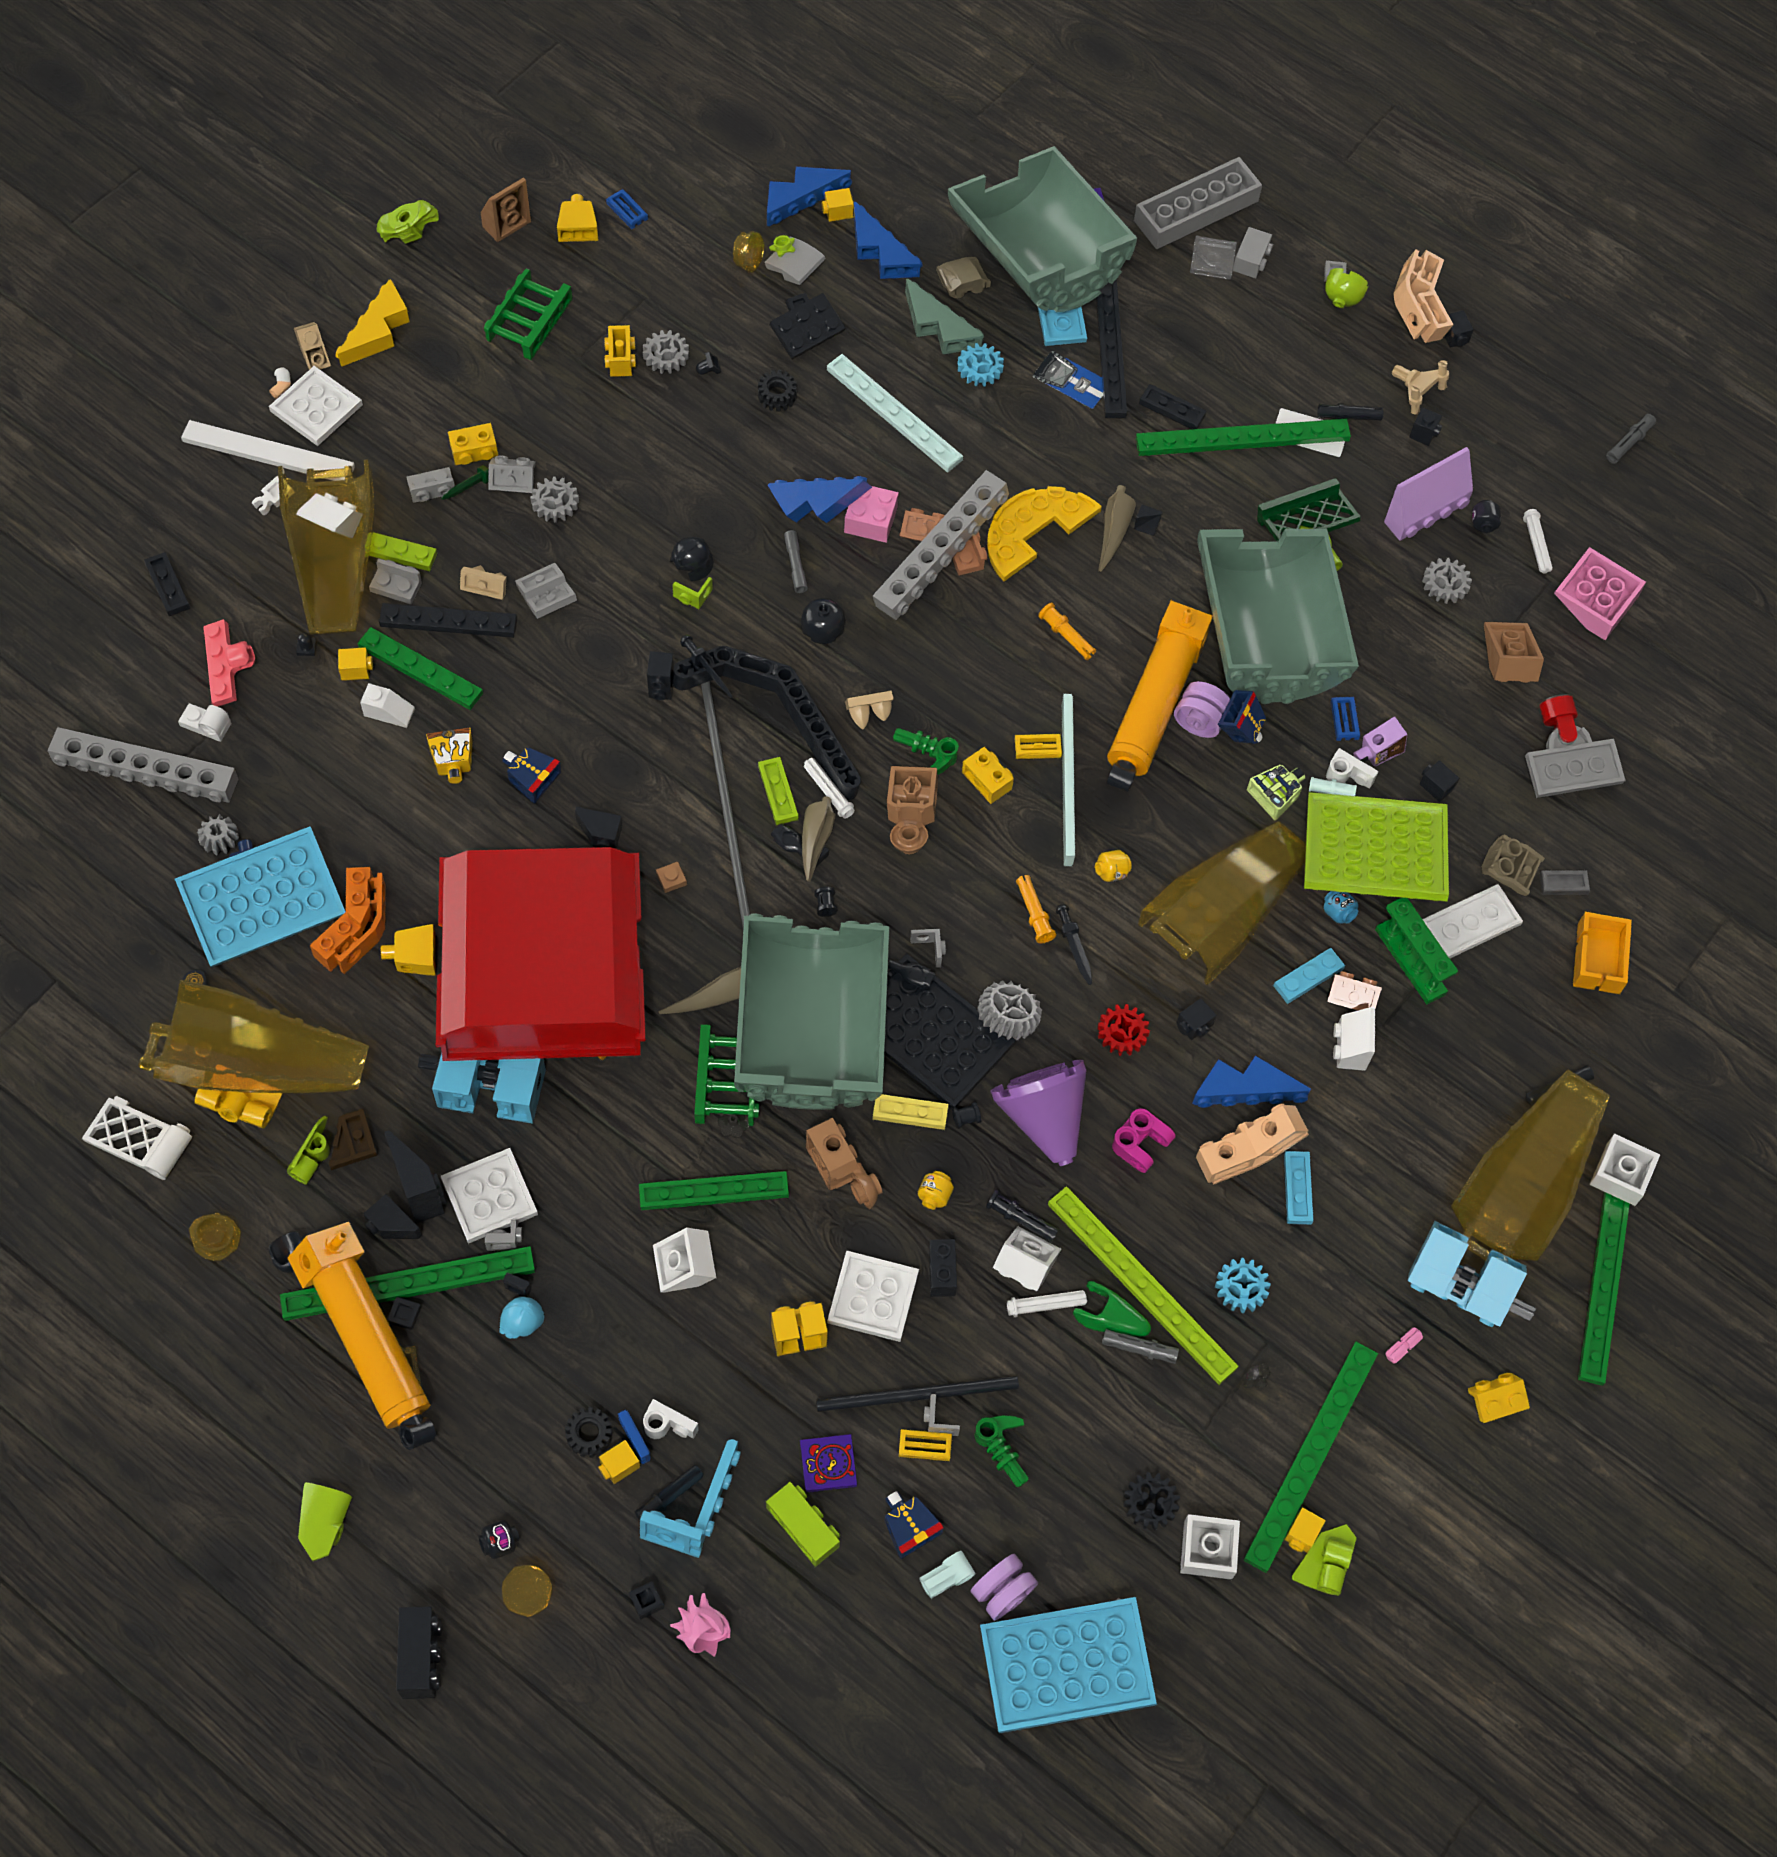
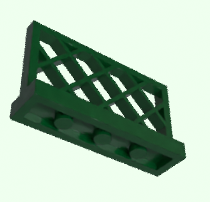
[1257,478,1361,542]

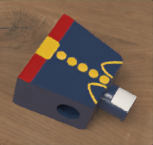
[1218,690,1266,744]
[503,748,561,804]
[884,1491,944,1559]

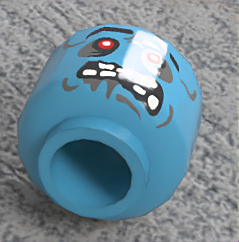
[1324,891,1359,924]

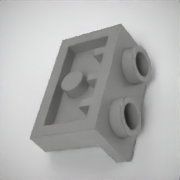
[489,456,535,493]
[407,467,455,503]
[369,559,422,604]

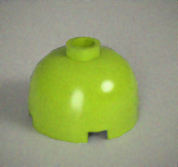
[1325,268,1368,308]

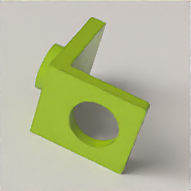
[673,577,713,609]

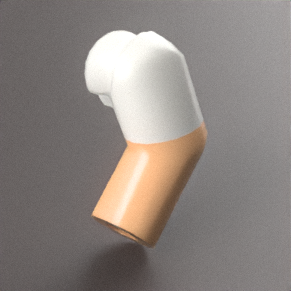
[269,368,291,398]

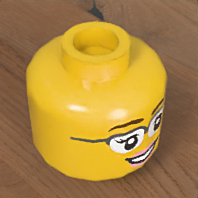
[1095,850,1131,882]
[918,1171,954,1210]

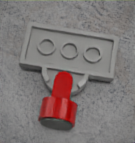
[1525,694,1626,798]

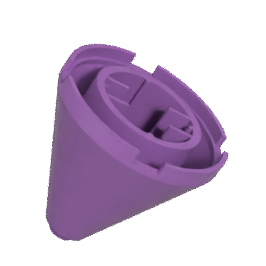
[991,1060,1086,1166]

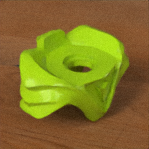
[377,200,439,244]

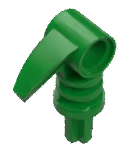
[893,728,959,775]
[974,1416,1029,1487]

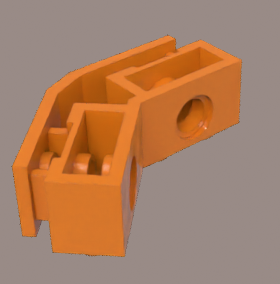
[310,867,386,974]

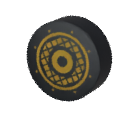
[182,970,208,995]

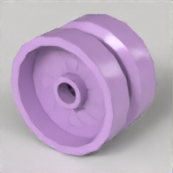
[1174,681,1230,738]
[971,1554,1038,1621]

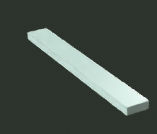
[827,354,963,473]
[1062,694,1075,866]

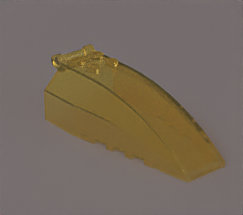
[278,460,375,635]
[1138,821,1306,985]
[138,980,369,1093]
[1451,1070,1610,1261]

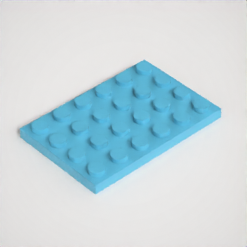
[175,826,345,967]
[980,1597,1157,1733]

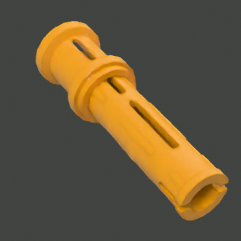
[1038,603,1096,660]
[1016,875,1056,943]

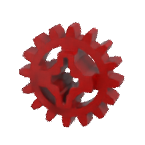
[1097,1004,1150,1056]

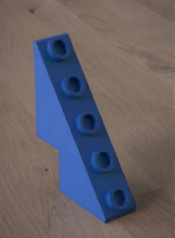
[767,167,852,226]
[853,202,922,279]
[768,476,872,523]
[1192,1056,1311,1108]

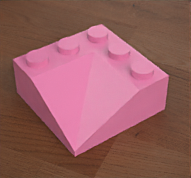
[1554,547,1646,640]

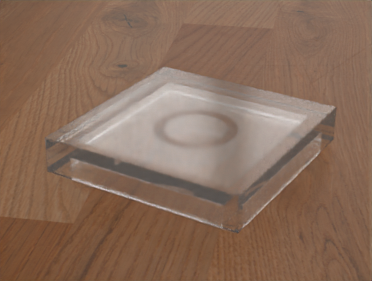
[1190,236,1237,279]

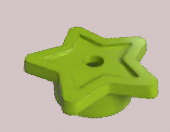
[769,235,795,257]

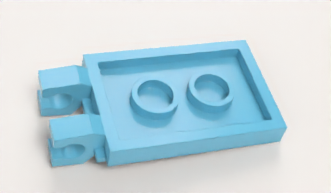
[1038,306,1087,346]

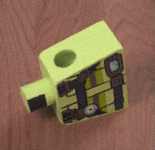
[1247,765,1305,820]

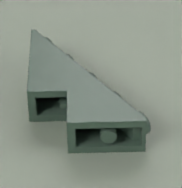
[905,279,984,354]

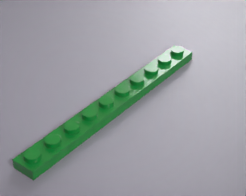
[1135,419,1351,456]
[1578,1192,1630,1386]
[280,1246,535,1321]
[1243,1342,1378,1573]

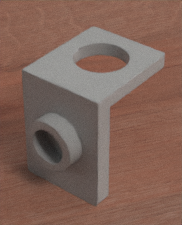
[910,929,946,967]
[924,1394,960,1436]

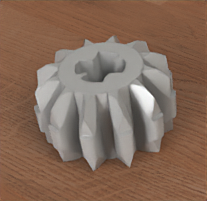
[197,814,239,855]

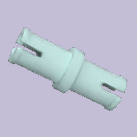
[1309,777,1357,796]

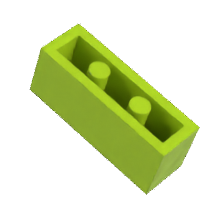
[766,1482,840,1567]

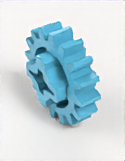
[958,343,1004,386]
[1215,1258,1270,1313]

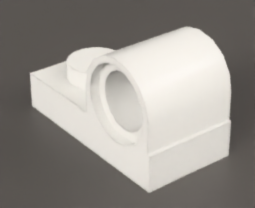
[178,703,232,742]
[1326,748,1378,789]
[643,1399,698,1439]

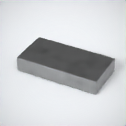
[1540,870,1590,895]

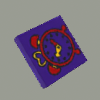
[800,1434,857,1493]

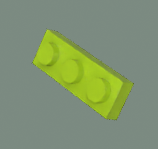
[366,532,437,571]
[758,757,798,825]

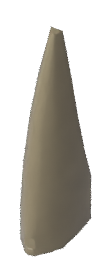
[1098,485,1136,572]
[802,797,835,882]
[658,966,741,1014]

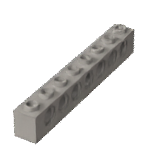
[873,470,1009,620]
[47,727,238,803]

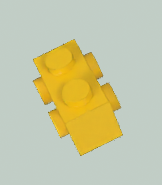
[605,325,636,377]
[448,423,498,465]
[962,747,1014,804]

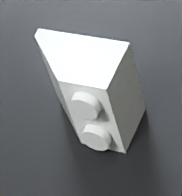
[296,493,363,539]
[1333,1007,1375,1070]
[993,1226,1061,1291]
[653,1228,716,1292]

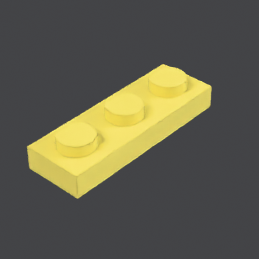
[873,1094,948,1130]

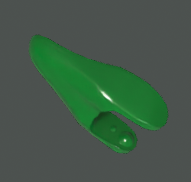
[1073,1281,1151,1336]

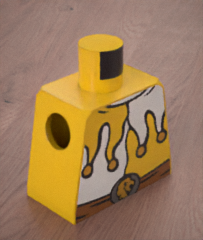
[426,728,473,784]

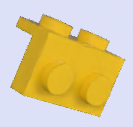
[1468,1373,1530,1423]

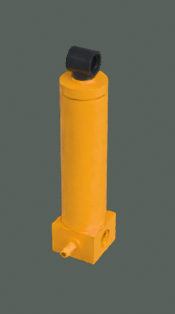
[1107,601,1213,792]
[288,1222,435,1450]

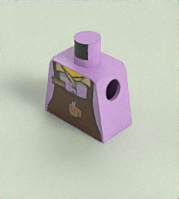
[1353,717,1407,766]

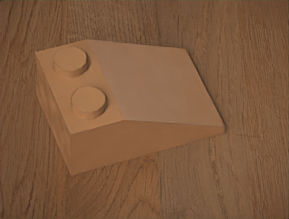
[481,178,531,242]
[1484,622,1544,683]

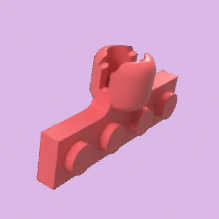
[204,619,255,707]

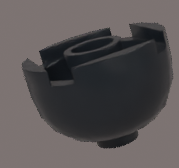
[801,598,845,644]

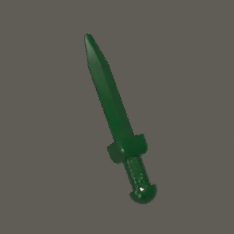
[441,465,489,500]

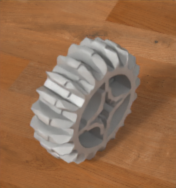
[977,980,1042,1040]

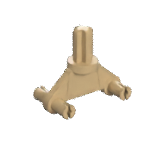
[1392,360,1449,415]

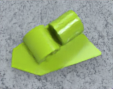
[287,1116,330,1185]
[298,1482,352,1561]
[1292,1524,1356,1595]

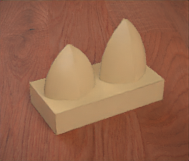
[460,565,506,600]
[845,691,893,729]

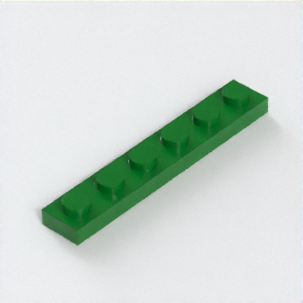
[357,627,483,710]
[639,1171,789,1210]

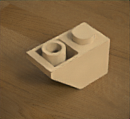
[294,322,331,370]

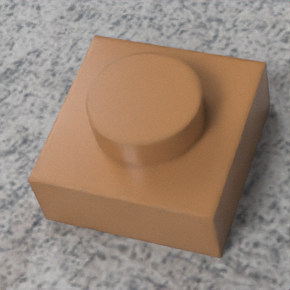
[656,862,687,893]

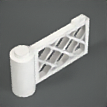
[82,1096,192,1180]

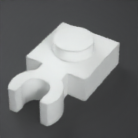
[252,476,293,515]

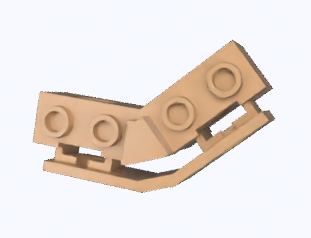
[1393,249,1453,343]
[1196,1104,1309,1185]

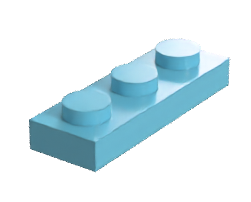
[1274,948,1345,1004]
[1284,1151,1313,1224]

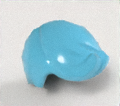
[500,1297,544,1339]

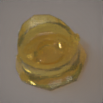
[733,231,765,272]
[189,1213,241,1261]
[502,1565,553,1617]

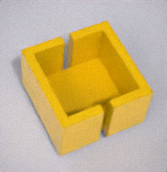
[771,1302,827,1356]

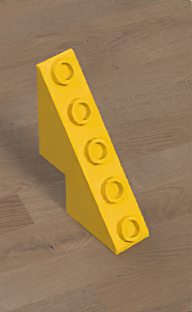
[336,280,409,367]

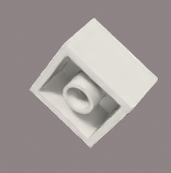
[1590,1134,1660,1206]
[1180,1514,1240,1579]

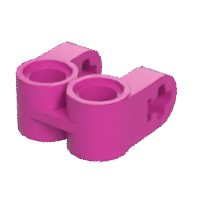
[1112,1109,1176,1173]

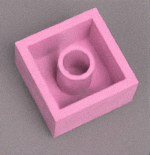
[844,486,898,543]

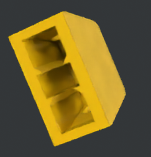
[557,194,598,242]
[381,924,436,975]

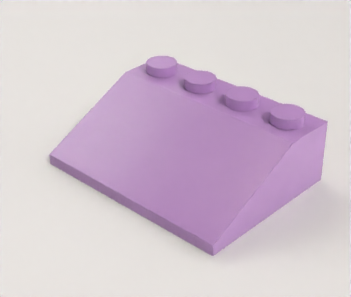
[1384,447,1473,541]

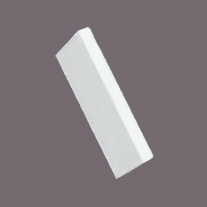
[1422,884,1523,958]

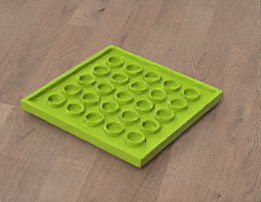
[1304,792,1449,902]

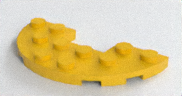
[987,486,1102,582]

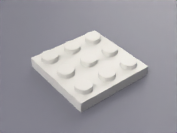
[269,366,363,446]
[441,1148,538,1244]
[827,1251,919,1342]

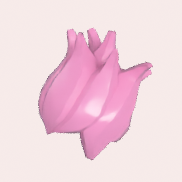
[670,1593,731,1657]

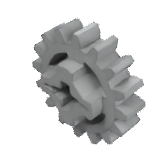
[643,330,689,374]
[531,477,579,522]
[1422,558,1472,604]

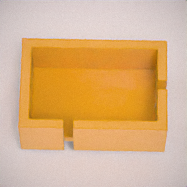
[1573,912,1632,994]

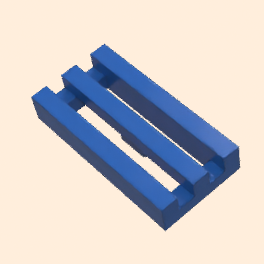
[606,189,648,230]
[1330,697,1360,741]
[618,1410,651,1465]

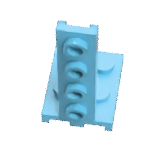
[640,1439,741,1558]

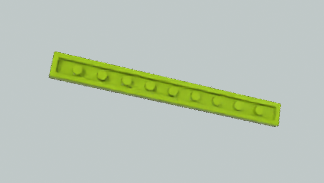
[1048,1186,1239,1385]

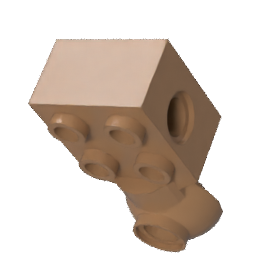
[887,766,938,854]
[806,1118,883,1210]

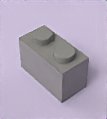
[1233,227,1273,278]

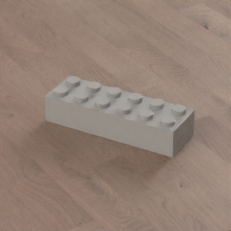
[1134,157,1262,249]

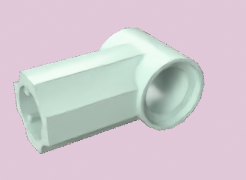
[920,1551,976,1599]

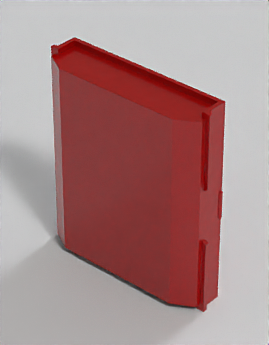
[436,847,645,1061]

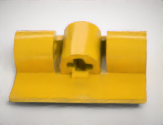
[195,1066,283,1128]

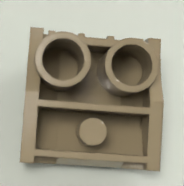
[936,257,991,298]
[1481,834,1545,896]

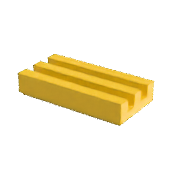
[1014,734,1062,759]
[899,1429,952,1461]

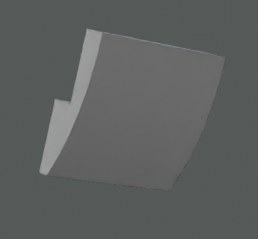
[765,236,826,285]
[515,563,577,619]

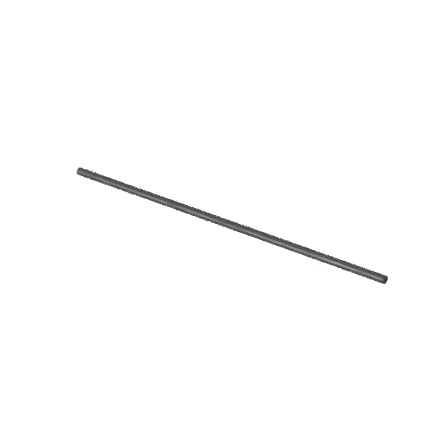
[701,667,750,930]

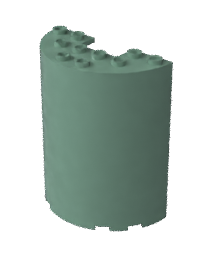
[948,146,1137,312]
[1197,529,1359,704]
[734,914,889,1110]

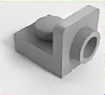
[485,1219,522,1251]

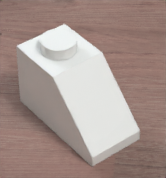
[360,683,415,728]

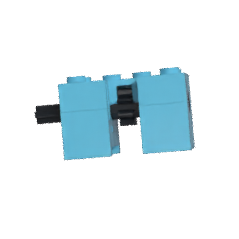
[418,1053,546,1124]
[1408,1221,1536,1327]

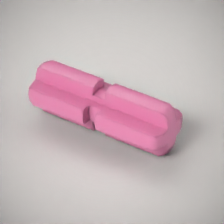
[1385,1327,1423,1364]

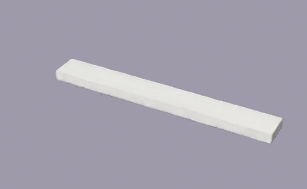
[181,420,355,484]

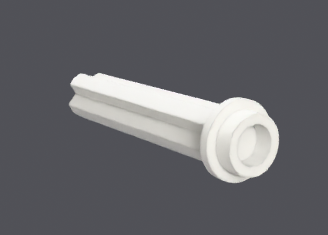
[1523,509,1552,574]
[804,758,855,818]
[1007,1290,1087,1317]

